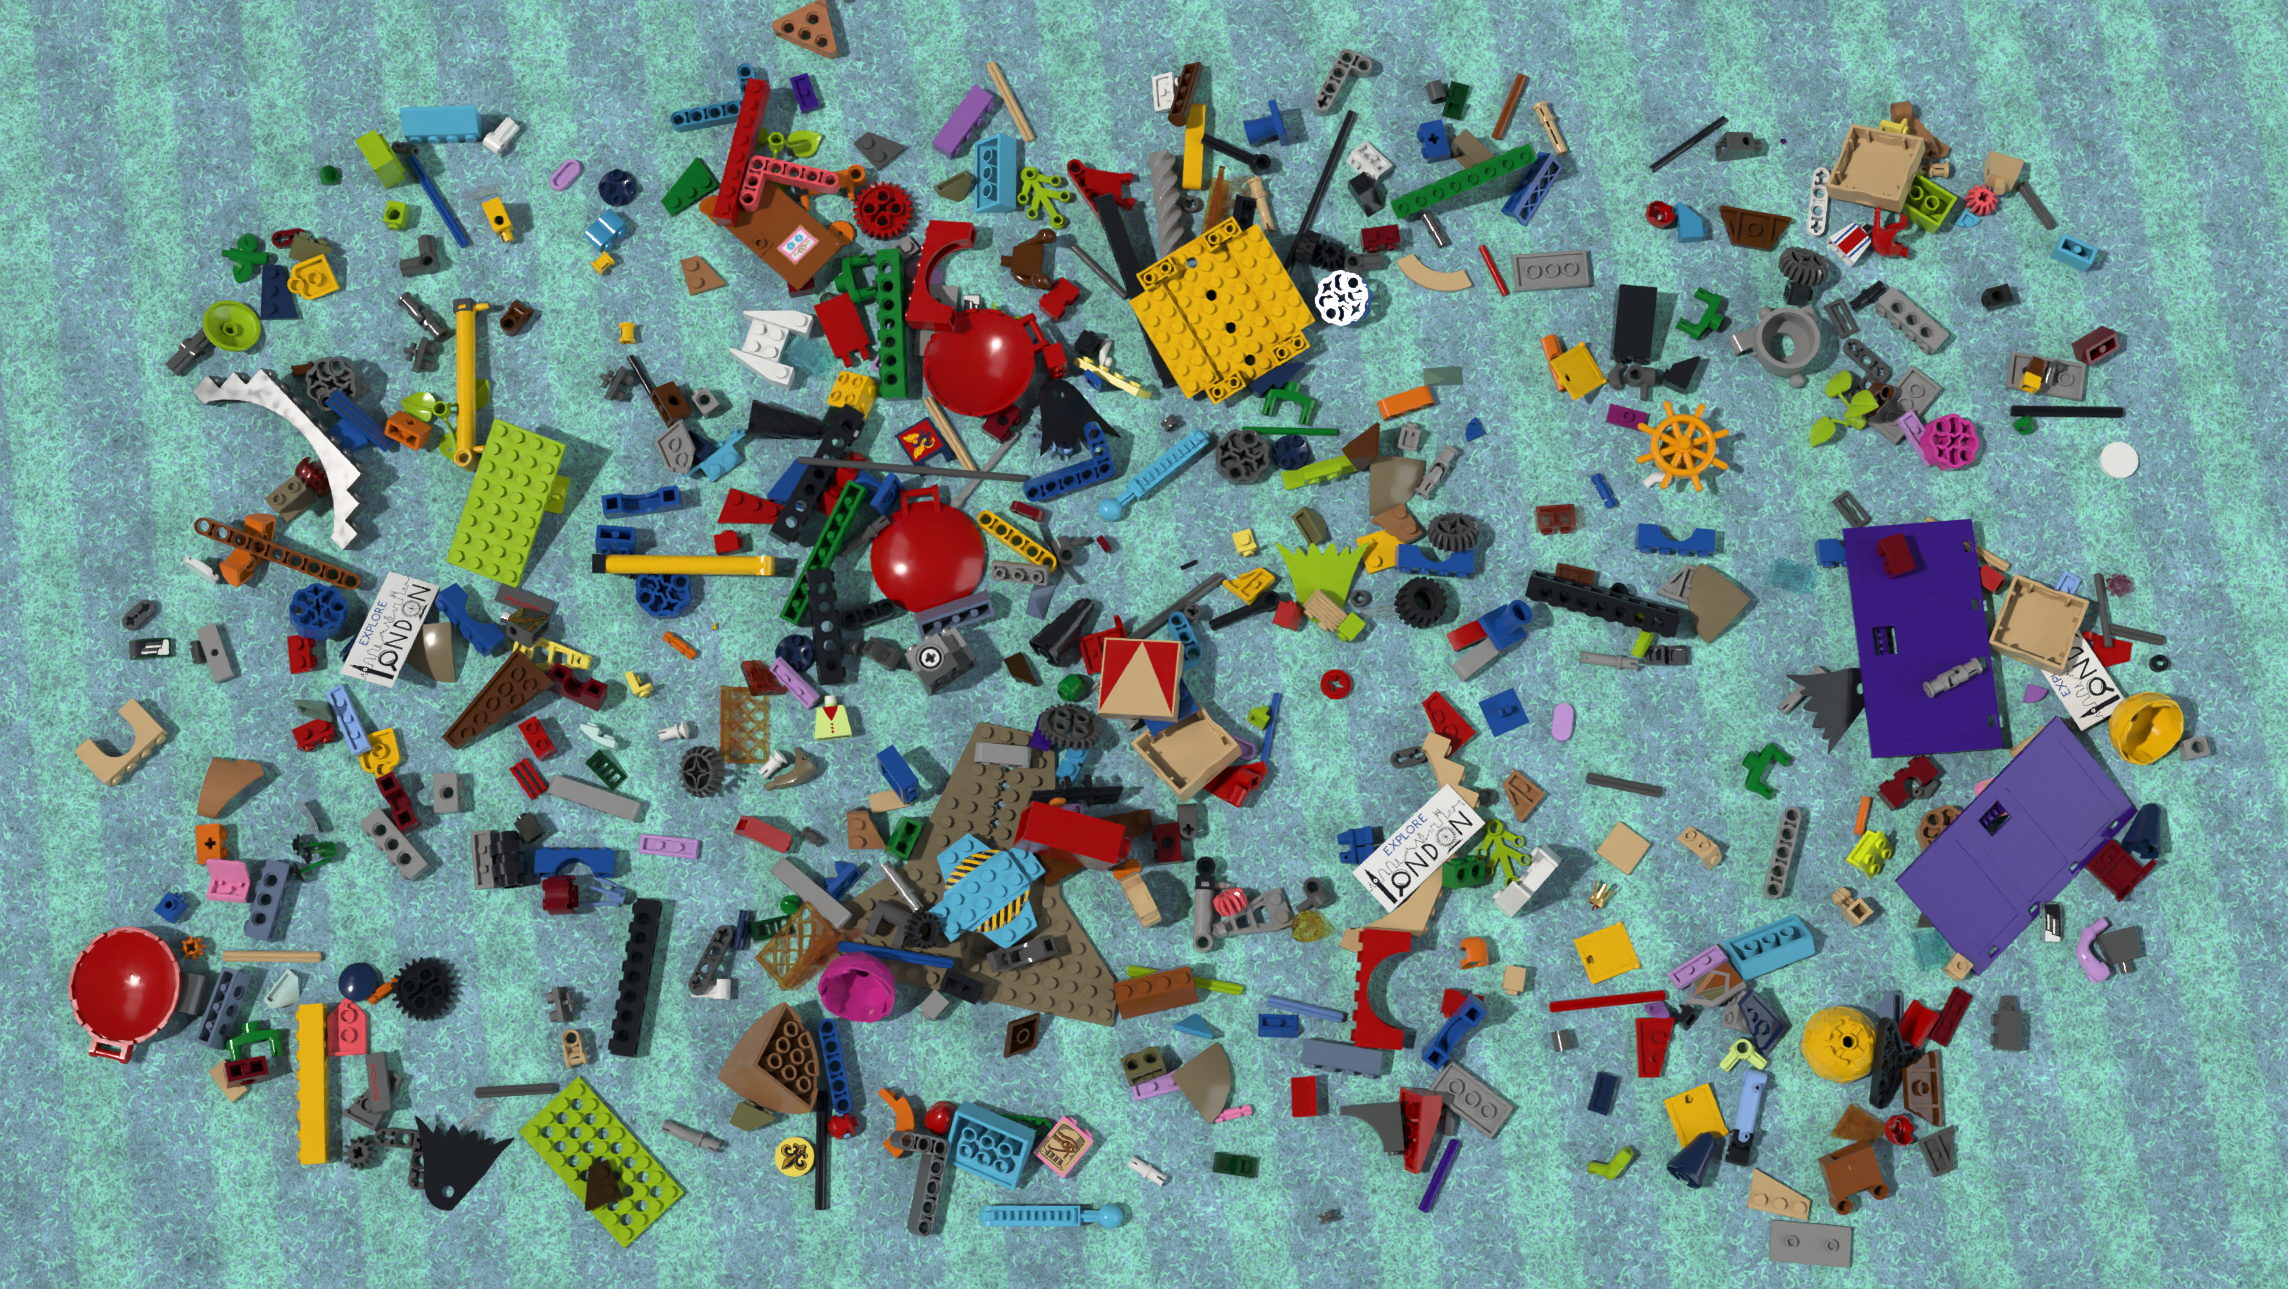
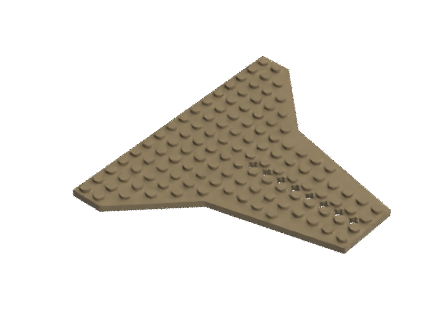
[805,722,1117,1027]

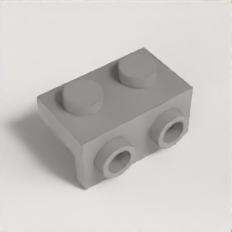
[1722,990,1751,1034]

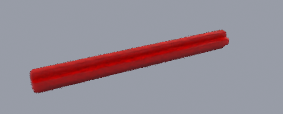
[1549,990,1666,1013]

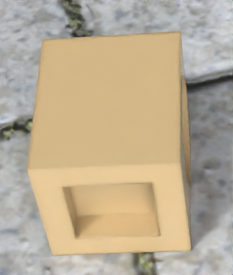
[1941,952,1973,982]
[1501,965,1526,996]

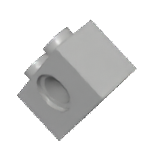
[433,773,465,815]

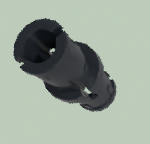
[1848,280,1886,312]

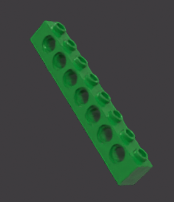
[1390,141,1538,220]
[874,248,909,401]
[779,480,869,627]

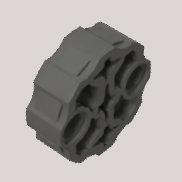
[305,356,365,412]
[1215,429,1270,486]

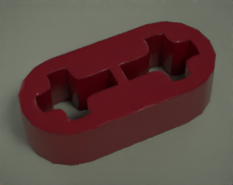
[271,228,306,249]
[1009,500,1046,523]

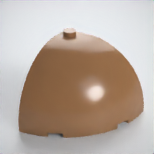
[718,1002,819,1114]

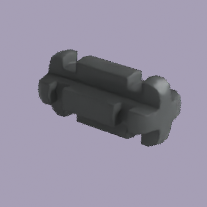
[190,640,204,664]
[800,827,824,847]

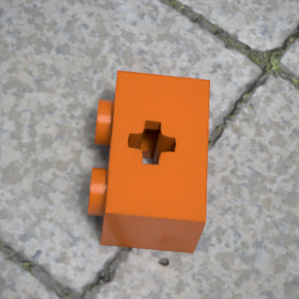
[384,410,432,451]
[195,823,229,867]

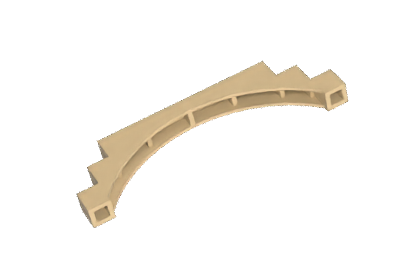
[1338,731,1480,954]

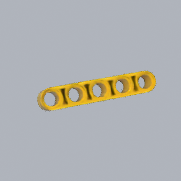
[1182,103,1206,190]
[977,510,1057,574]

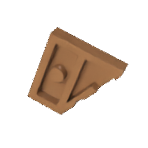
[680,255,725,296]
[1371,503,1423,544]
[1502,769,1545,823]
[847,811,887,849]

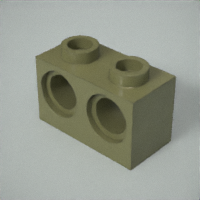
[1120,1045,1167,1087]

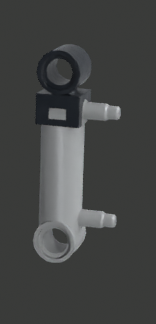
[1193,856,1230,954]

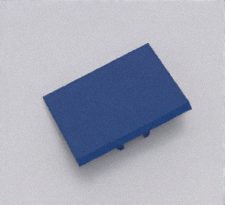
[1478,688,1529,737]

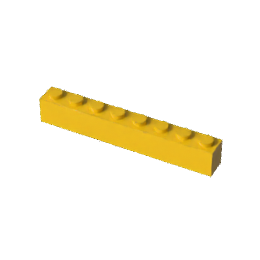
[296,1003,329,1165]

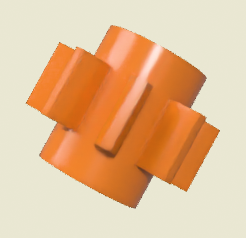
[180,936,207,961]

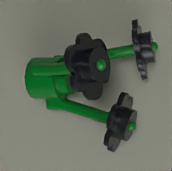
[291,834,336,883]

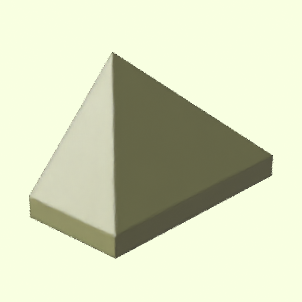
[933,170,972,202]
[1291,506,1326,546]

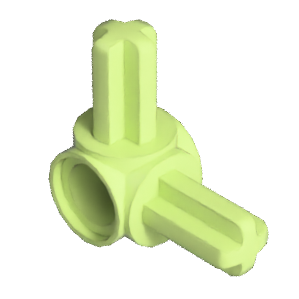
[1719,1038,1767,1072]

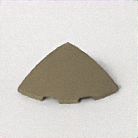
[1369,456,1425,516]
[1688,563,1750,644]
[406,622,456,683]
[1171,1042,1231,1125]

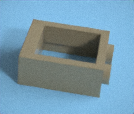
[1450,129,1494,168]

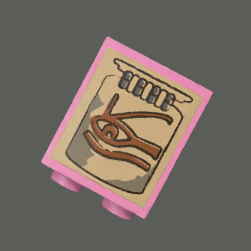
[1033,1115,1094,1179]

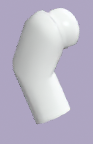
[1098,338,1113,367]
[1642,472,1671,489]

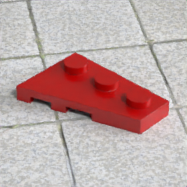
[717,488,784,525]
[1422,690,1476,759]
[1635,1017,1675,1078]

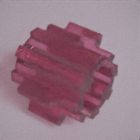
[2105,573,2130,597]

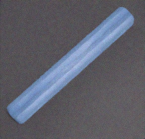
[1267,995,1344,1023]

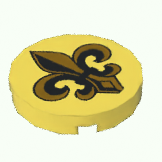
[775,1137,815,1177]

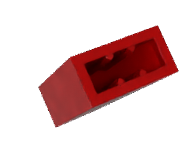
[733,815,792,854]

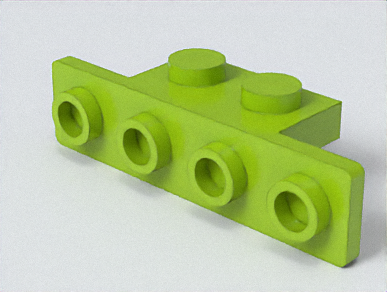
[1281,455,1357,491]

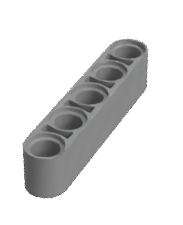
[547,775,643,823]
[1762,806,1801,900]
[770,856,853,930]

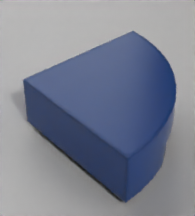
[1465,417,1485,442]

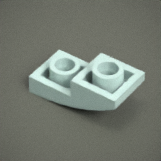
[580,723,618,751]

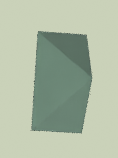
[1423,366,1462,387]
[293,699,333,722]

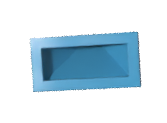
[1173,1014,1212,1040]

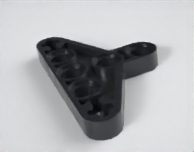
[1869,1017,1921,1109]

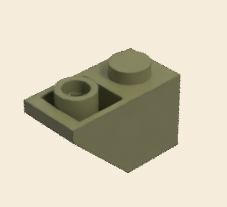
[288,232,332,262]
[729,1100,777,1132]

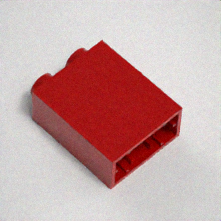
[1013,801,1131,872]

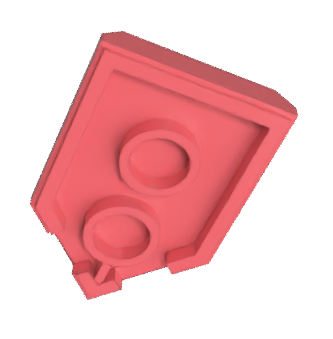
[327,998,367,1057]

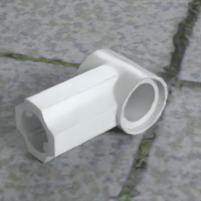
[483,117,520,156]
[691,979,731,1000]

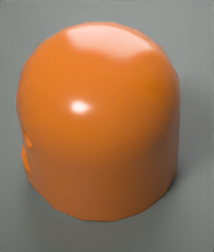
[1459,936,1489,970]

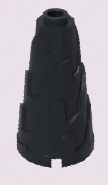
[747,400,822,440]
[1029,598,1095,667]

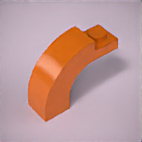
[878,1088,915,1159]

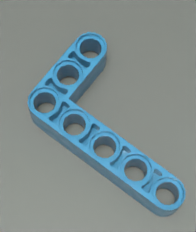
[670,63,756,133]
[1167,611,1202,672]

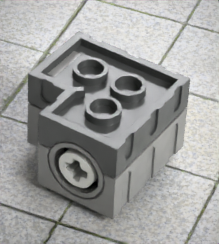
[905,626,977,696]

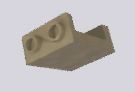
[265,475,318,523]

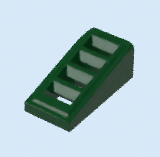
[585,749,626,790]
[749,915,793,944]

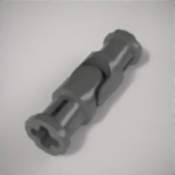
[397,292,448,342]

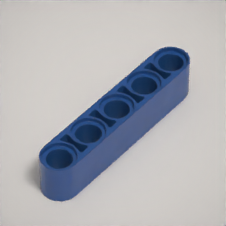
[818,1018,853,1114]

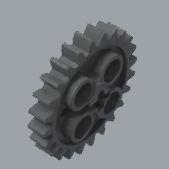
[1039,703,1102,751]

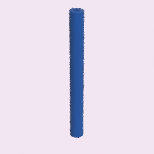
[1260,693,1281,766]

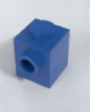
[153,892,189,924]

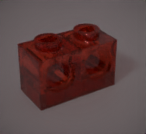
[1534,504,1576,535]

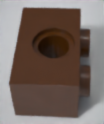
[649,381,692,428]

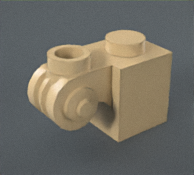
[1831,886,1873,927]

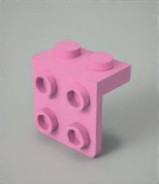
[206,858,252,903]

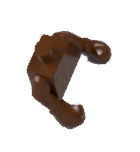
[1001,228,1057,290]

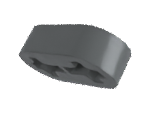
[122,599,156,631]
[1390,746,1426,769]

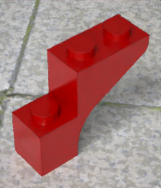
[817,451,869,517]

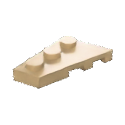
[1747,1168,1810,1220]

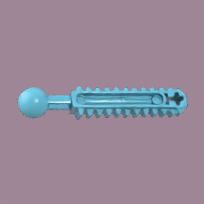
[1098,428,1210,521]
[979,1203,1123,1229]

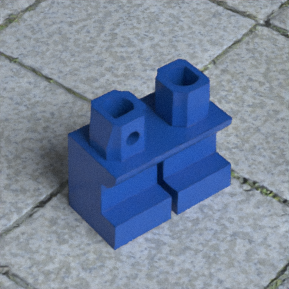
[1337,826,1374,866]

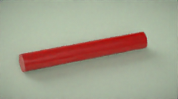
[1478,245,1509,297]

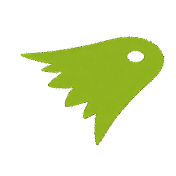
[1275,541,1370,623]

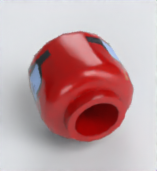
[828,1113,858,1140]

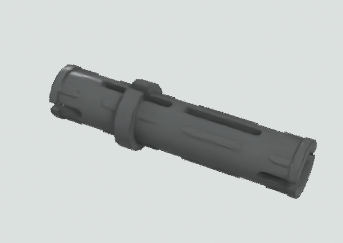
[839,514,891,557]

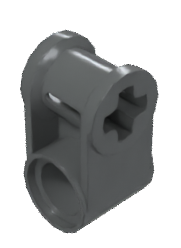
[1177,803,1197,842]

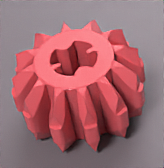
[1965,184,1998,216]
[1213,887,1248,917]

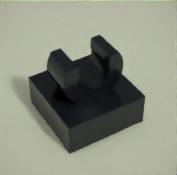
[1672,1004,1699,1031]

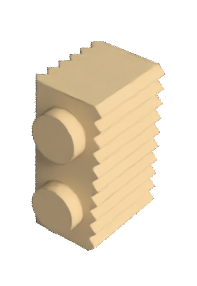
[1302,589,1348,632]

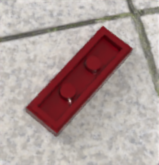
[1927,986,1972,1048]

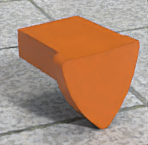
[699,195,718,226]

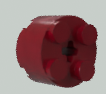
[542,875,579,916]

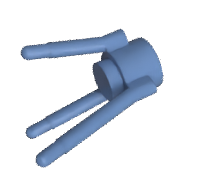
[579,874,628,907]

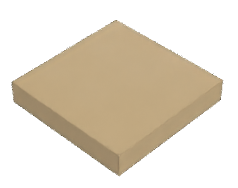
[1596,821,1651,876]

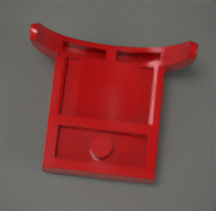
[1078,614,1127,676]

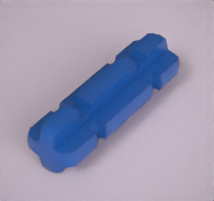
[1591,473,1617,509]

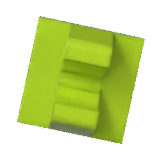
[1246,704,1270,730]

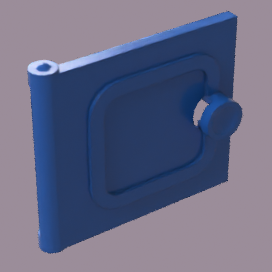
[1143,677,1199,737]

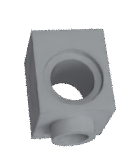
[691,387,721,419]
[2177,735,2211,762]
[919,990,950,1021]

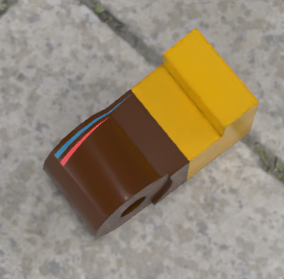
[2018,355,2048,395]

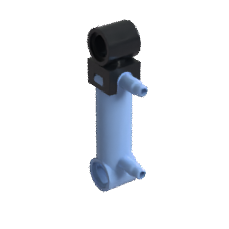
[1725,1068,1767,1167]

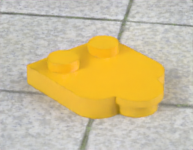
[287,253,340,300]
[1356,530,1404,575]
[359,727,401,778]

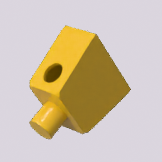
[481,196,514,243]

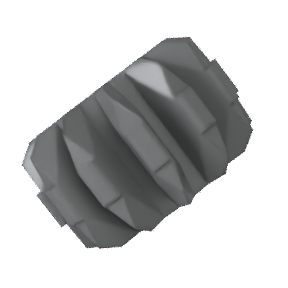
[343,1136,378,1171]

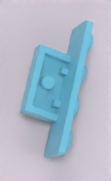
[681,428,747,482]

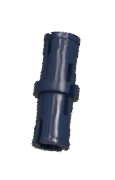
[732,910,752,951]

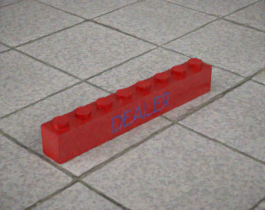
[712,78,771,228]

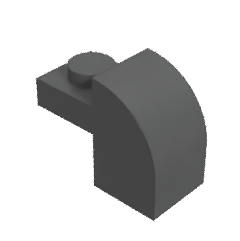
[861,637,903,672]

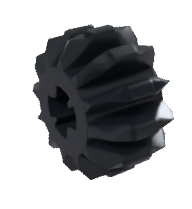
[1314,239,1346,271]

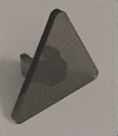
[959,929,998,971]

